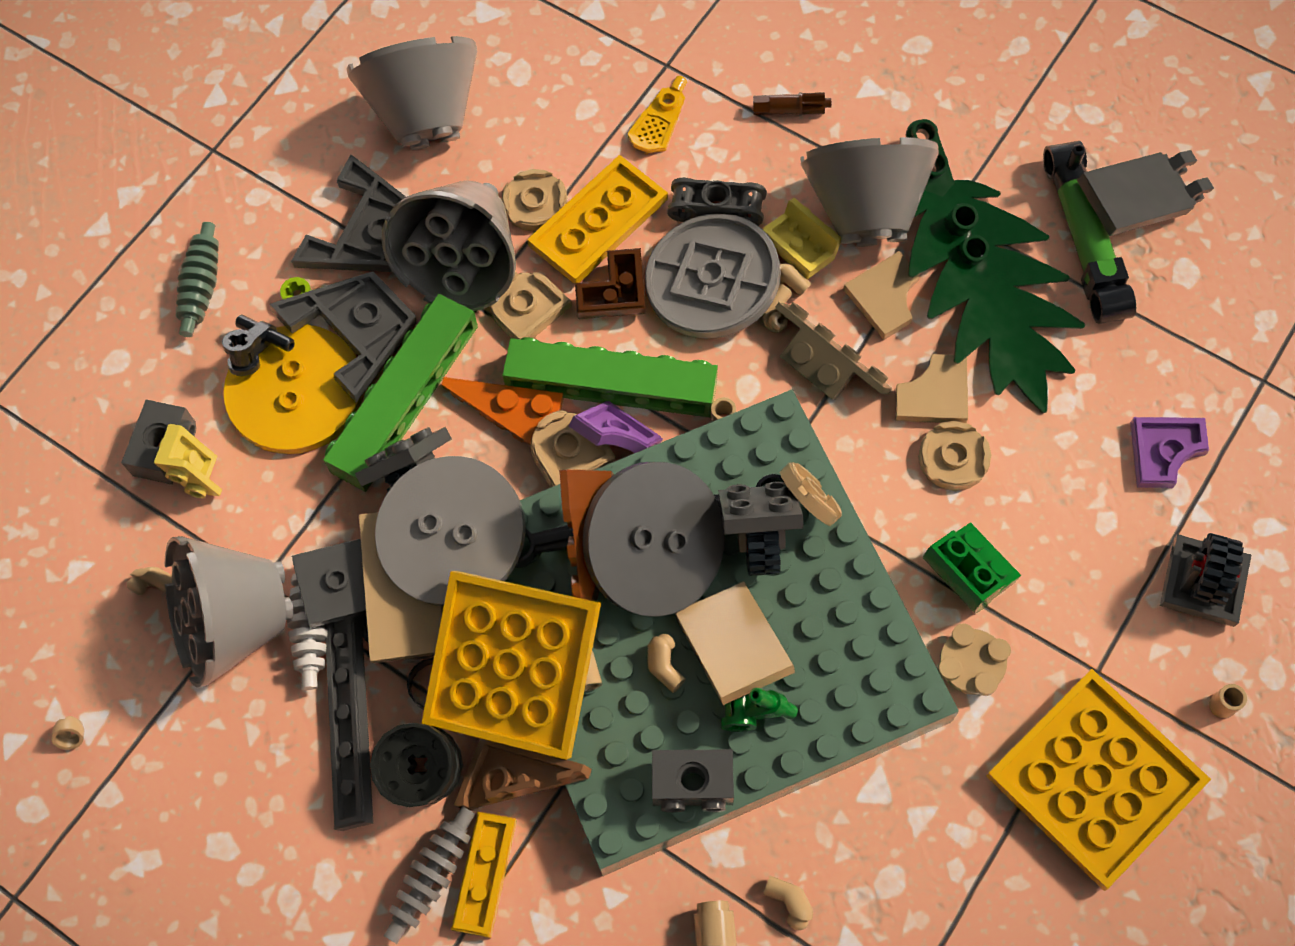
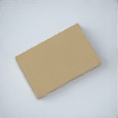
[675,582,795,705]

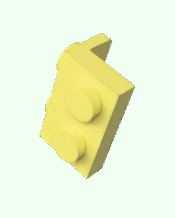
[762,198,841,280]
[154,424,222,498]

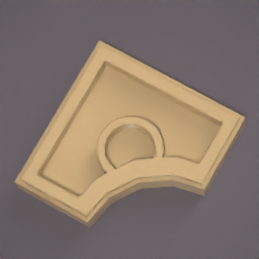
[843,251,920,340]
[895,354,968,423]

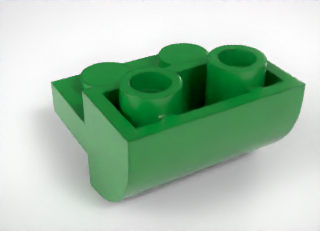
[923,522,1022,614]

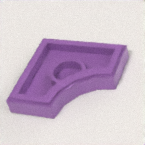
[569,401,663,453]
[1130,417,1209,488]

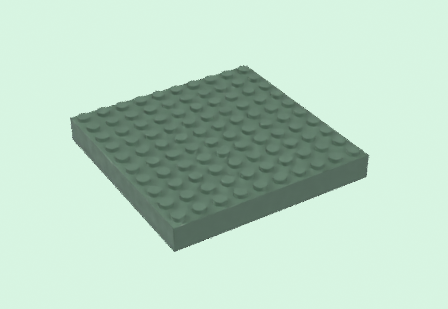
[505,389,959,876]

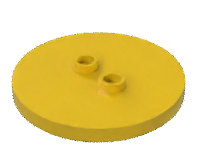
[224,324,363,454]

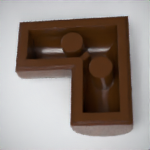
[575,248,646,319]

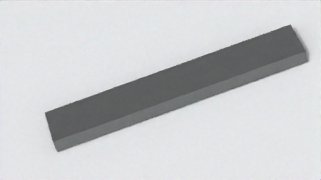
[325,615,373,831]

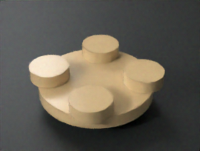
[938,623,1011,696]

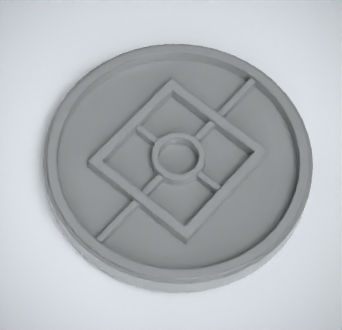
[645,214,781,339]
[375,456,526,606]

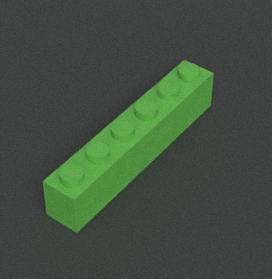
[323,294,478,492]
[502,337,718,418]

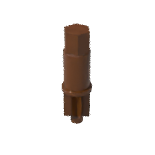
[753,92,832,115]

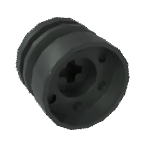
[370,723,463,807]

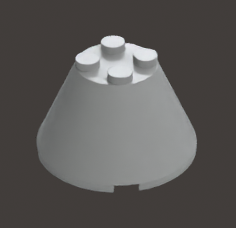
[347,36,477,150]
[800,137,939,247]
[381,180,516,311]
[164,536,294,688]

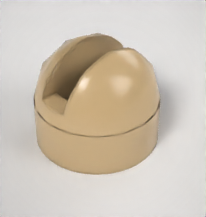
[51,716,84,750]

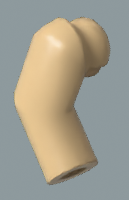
[780,264,812,296]
[762,284,792,333]
[127,567,172,595]
[648,634,686,693]
[764,876,813,930]

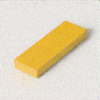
[451,811,517,938]

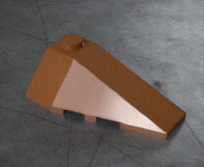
[559,469,614,602]

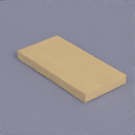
[359,512,444,663]

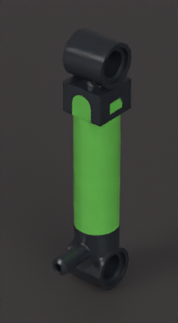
[1043,141,1136,324]

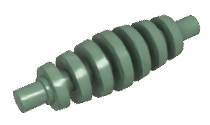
[176,222,219,337]

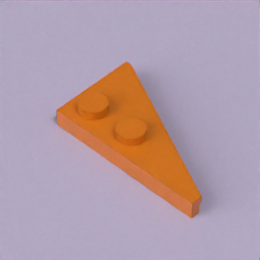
[442,377,564,446]

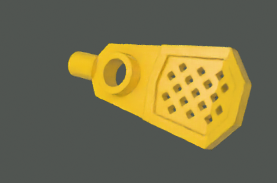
[628,76,687,153]

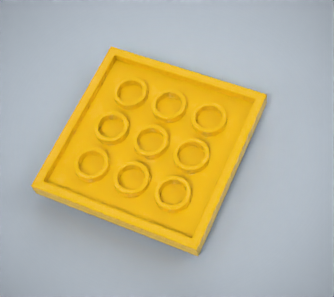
[422,571,601,760]
[986,669,1211,891]

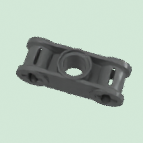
[667,177,767,226]

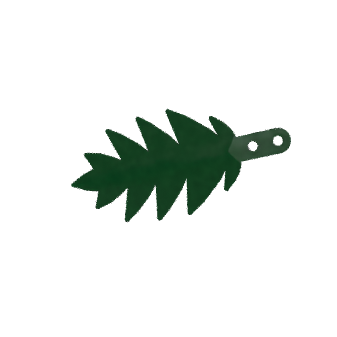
[905,119,1085,413]

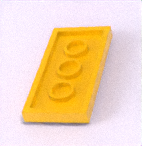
[527,155,668,284]

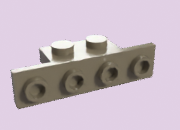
[775,302,892,400]

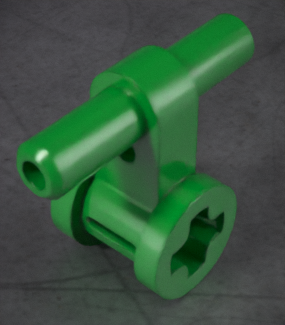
[721,688,798,732]

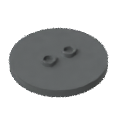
[582,462,725,617]

